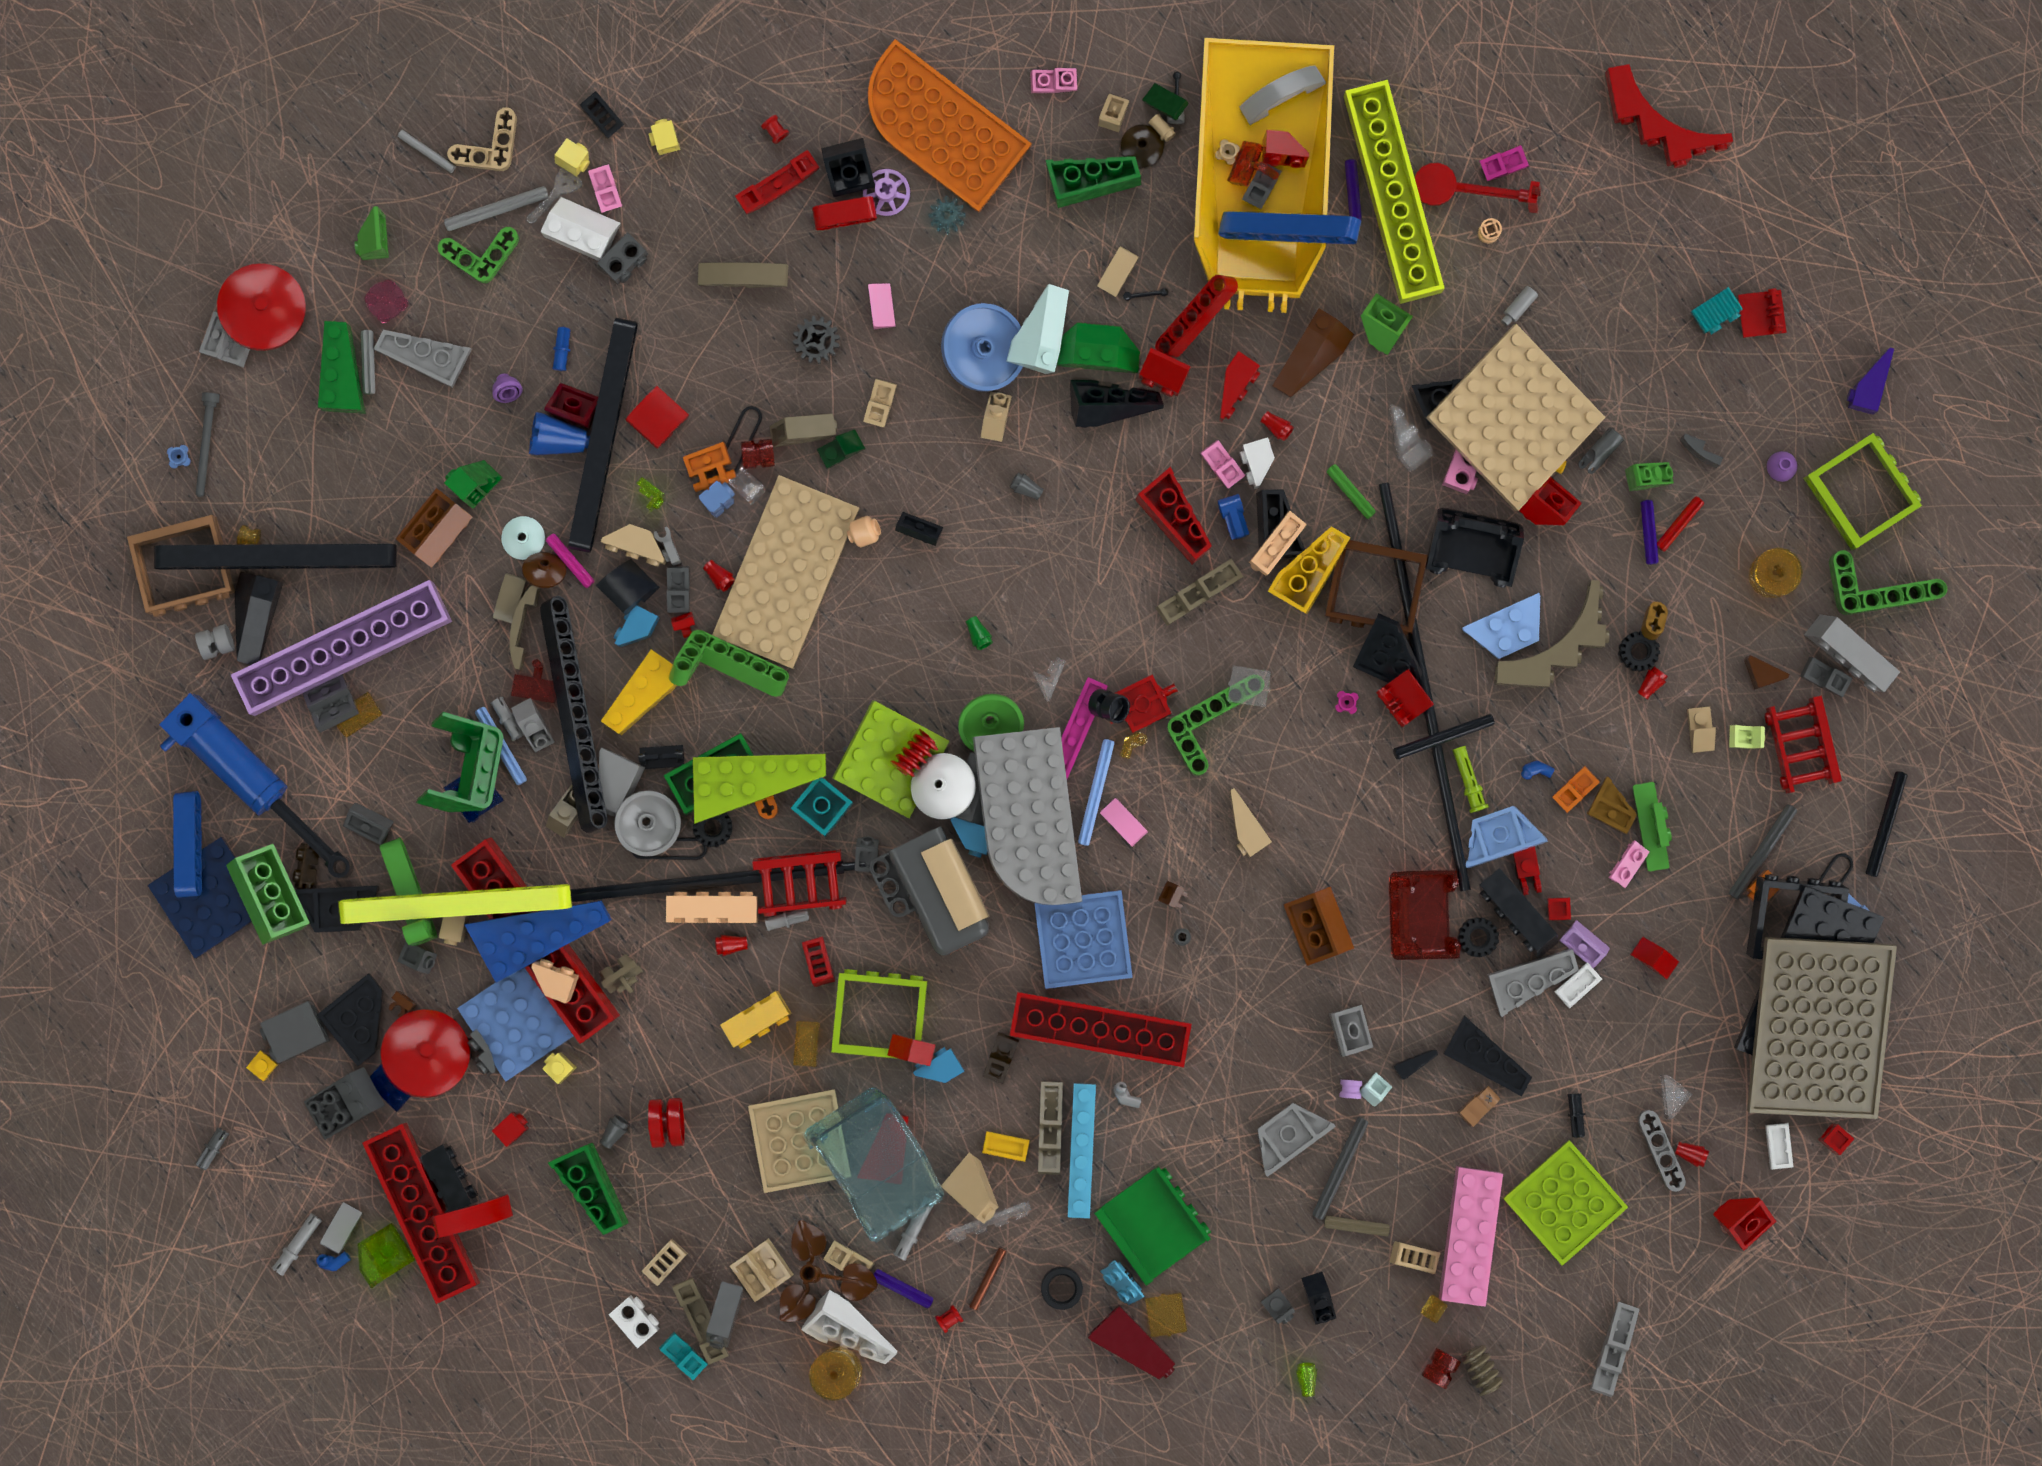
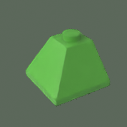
[355,206,389,260]
[1361,293,1413,355]

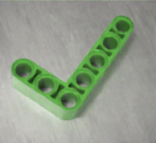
[1829,550,1947,615]
[669,630,789,697]
[1167,675,1264,776]
[380,837,438,946]

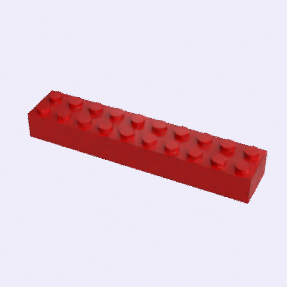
[451,837,620,1044]

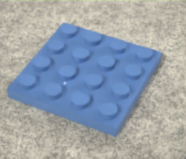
[1034,890,1133,989]
[457,968,574,1082]

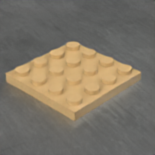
[748,1089,851,1193]

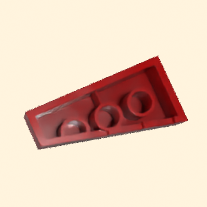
[1135,467,1212,565]

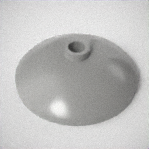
[614,790,681,856]

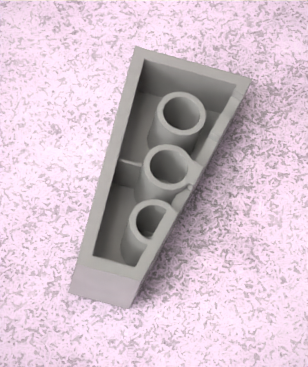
[1804,614,1900,692]

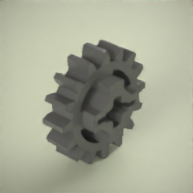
[793,316,840,364]

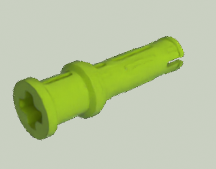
[1452,746,1489,813]

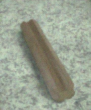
[1324,1216,1390,1236]

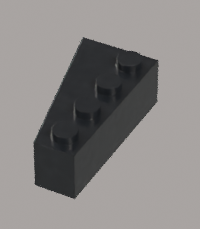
[1409,379,1462,430]

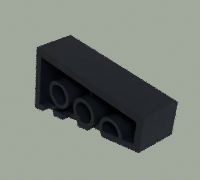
[1479,868,1558,959]

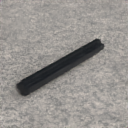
[1393,714,1495,759]
[1866,771,1908,877]

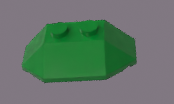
[1056,323,1140,374]

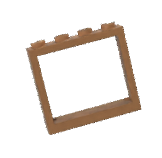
[127,515,235,617]

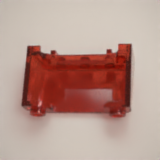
[1389,870,1461,960]

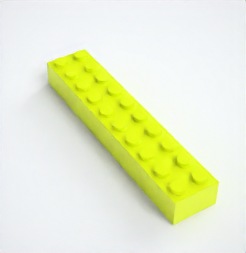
[1344,80,1445,304]

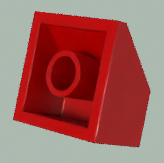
[1139,348,1191,397]

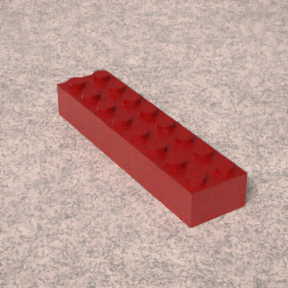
[1010,992,1192,1068]
[362,1123,480,1304]

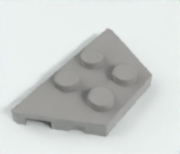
[1257,1103,1336,1177]

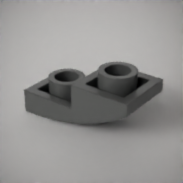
[467,1029,495,1076]

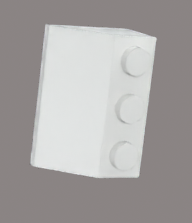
[541,197,621,261]

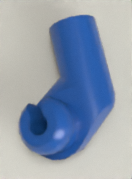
[1521,761,1555,780]
[316,1251,351,1271]

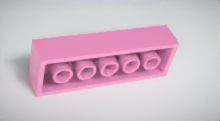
[1439,1166,1503,1307]

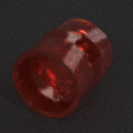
[741,439,775,470]
[1421,1348,1461,1389]

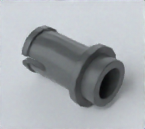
[1173,928,1191,946]

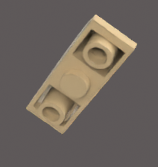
[601,524,666,567]

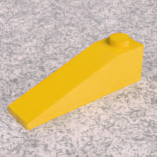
[1268,526,1350,614]

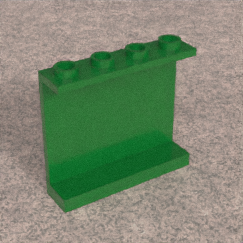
[1094,1166,1211,1286]

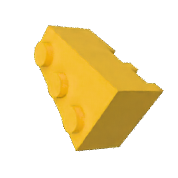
[720,991,792,1049]

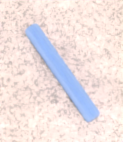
[475,707,527,785]

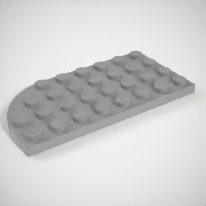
[973,727,1082,905]

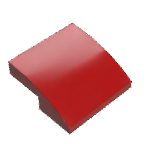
[625,386,689,449]

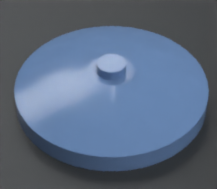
[941,303,1023,391]

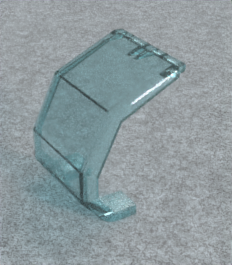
[804,1087,944,1243]

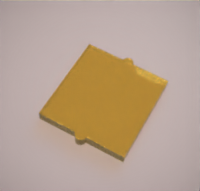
[1145,1293,1187,1337]

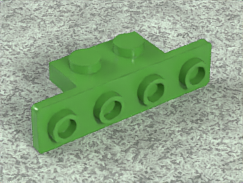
[1632,782,1672,872]

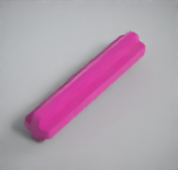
[546,533,594,588]

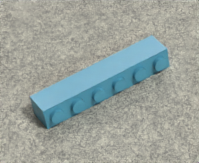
[1068,1083,1096,1218]

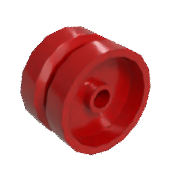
[648,1098,685,1148]

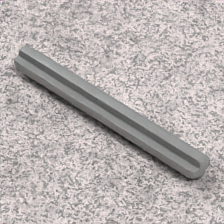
[444,186,549,231]

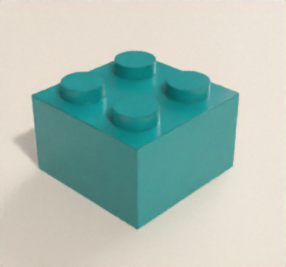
[791,778,854,837]

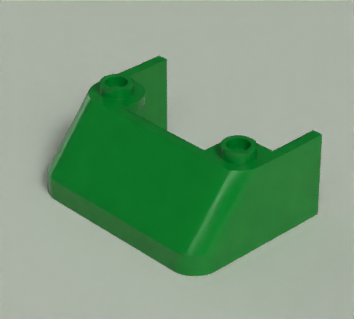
[416,712,504,812]

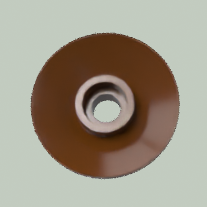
[522,552,566,588]

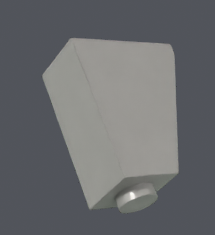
[599,748,645,817]

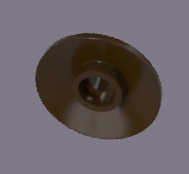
[1120,125,1164,168]

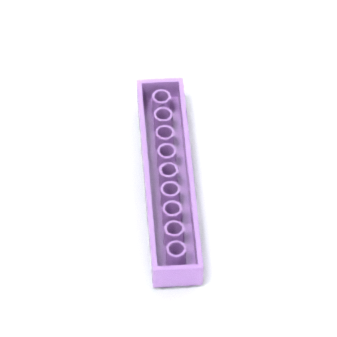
[231,580,452,716]

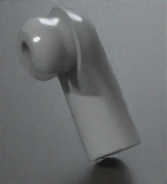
[1114,1081,1141,1108]

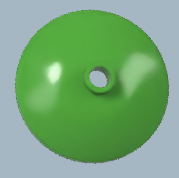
[958,694,1024,751]

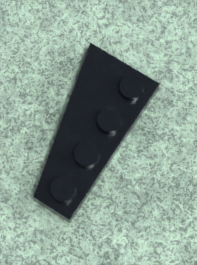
[1443,1015,1532,1097]

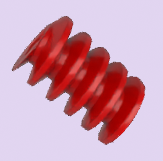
[890,729,938,777]

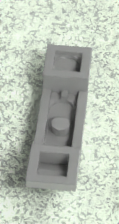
[1239,65,1326,125]

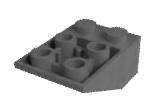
[304,1067,385,1140]

